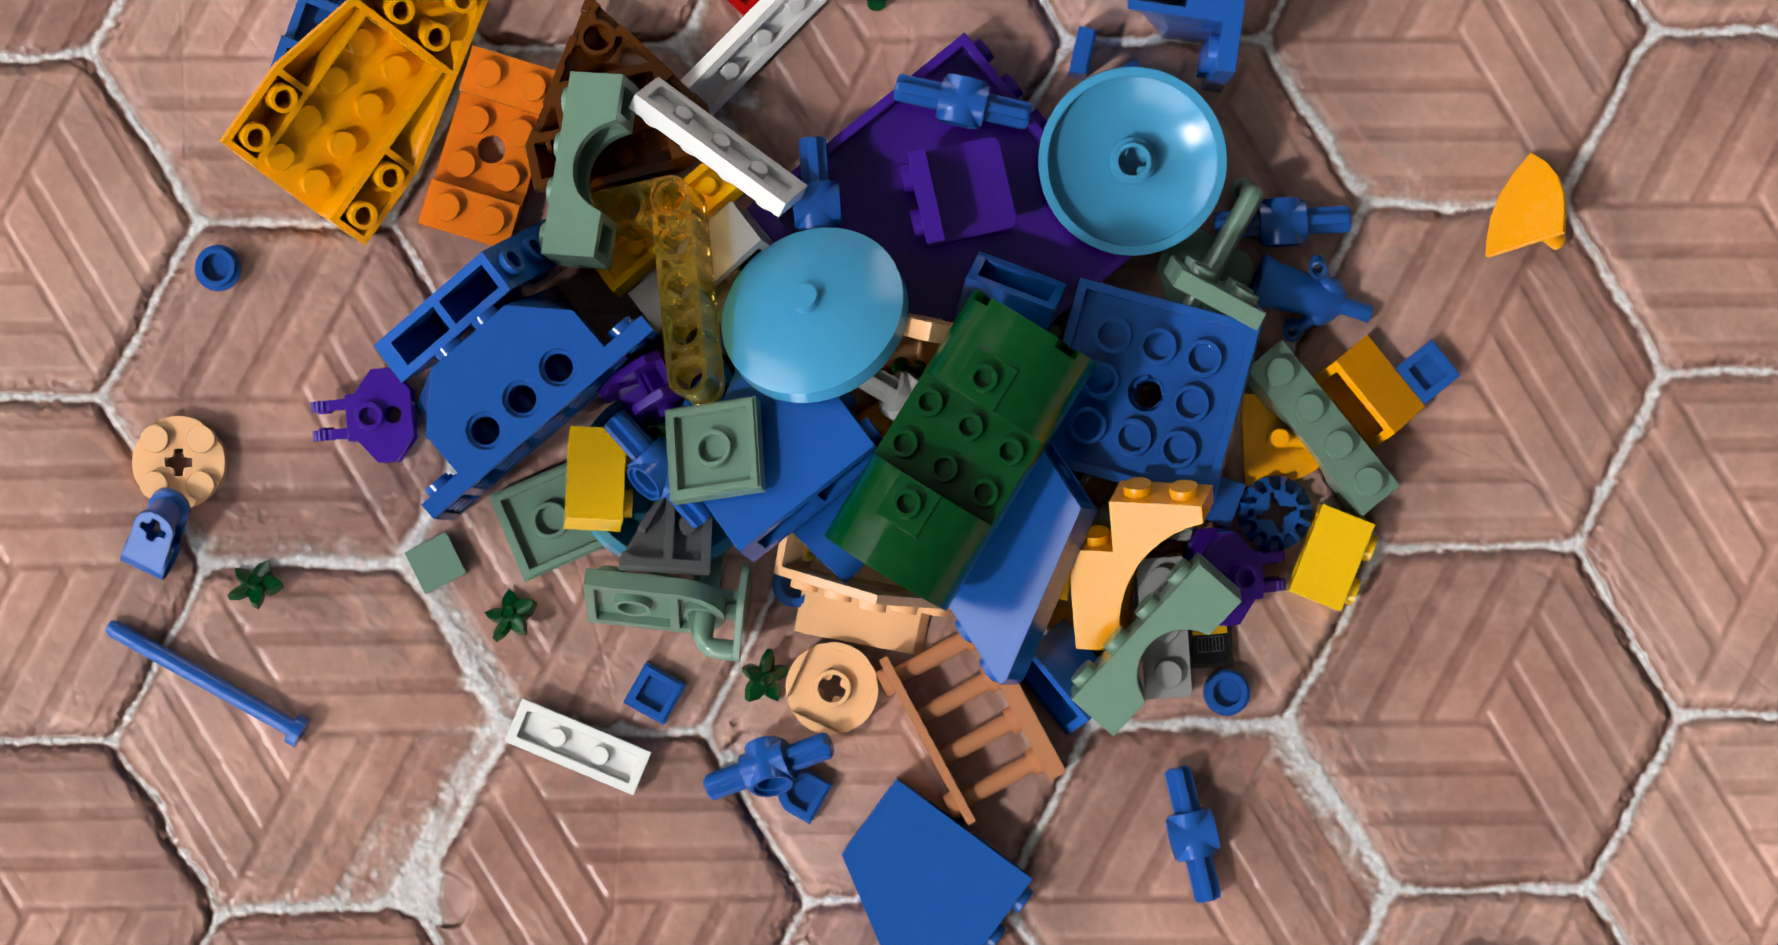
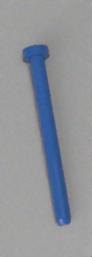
[105,620,311,748]

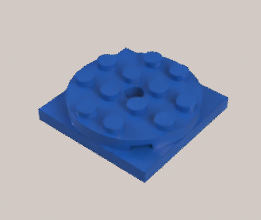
[1052,278,1263,508]

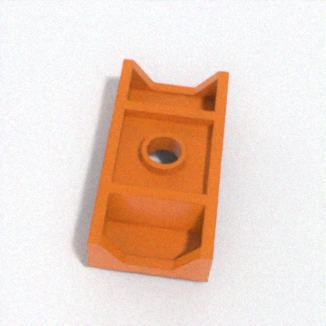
[418,45,556,246]

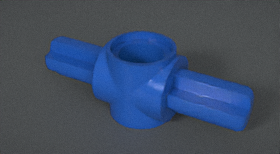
[894,74,1032,130]
[793,136,842,231]
[1213,197,1352,247]
[604,410,712,528]
[703,732,835,800]
[1164,766,1221,903]

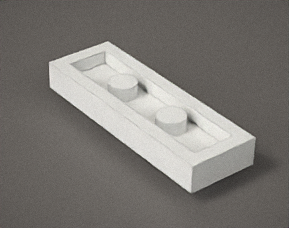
[505,698,652,795]

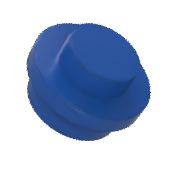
[195,245,242,291]

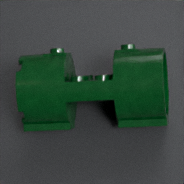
[824,288,1098,611]

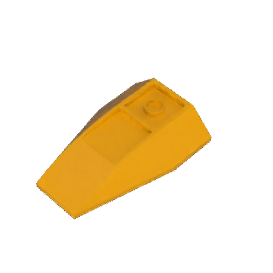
[219,0,488,246]

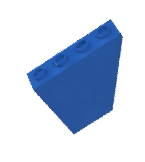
[373,219,567,383]
[703,369,884,562]
[950,439,1098,685]
[841,777,1034,945]

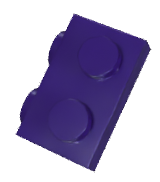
[899,137,1017,247]

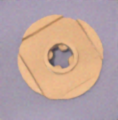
[132,416,228,508]
[785,642,879,735]

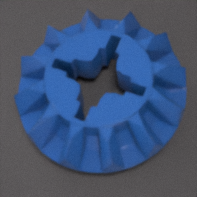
[1238,476,1312,549]

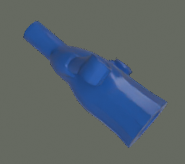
[1250,254,1373,342]

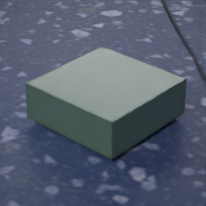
[404,532,468,594]

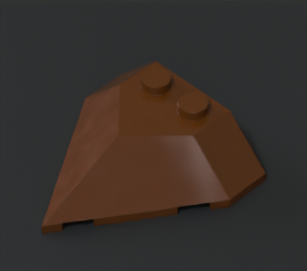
[525,0,710,193]

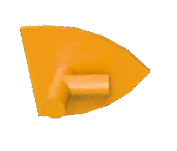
[1485,153,1567,258]
[1241,394,1319,487]

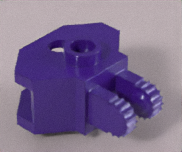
[598,350,709,429]
[310,368,419,463]
[1182,527,1286,626]

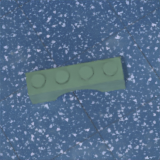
[539,71,639,270]
[1247,340,1400,517]
[1071,552,1242,736]

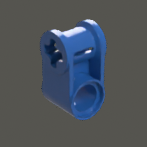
[120,488,190,580]

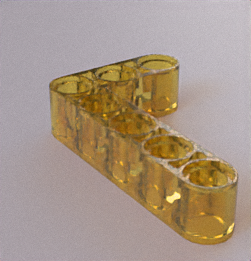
[590,175,725,405]

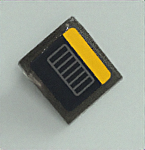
[1188,625,1234,669]

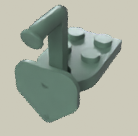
[1157,177,1266,331]
[583,553,752,662]

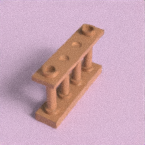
[875,633,1066,825]

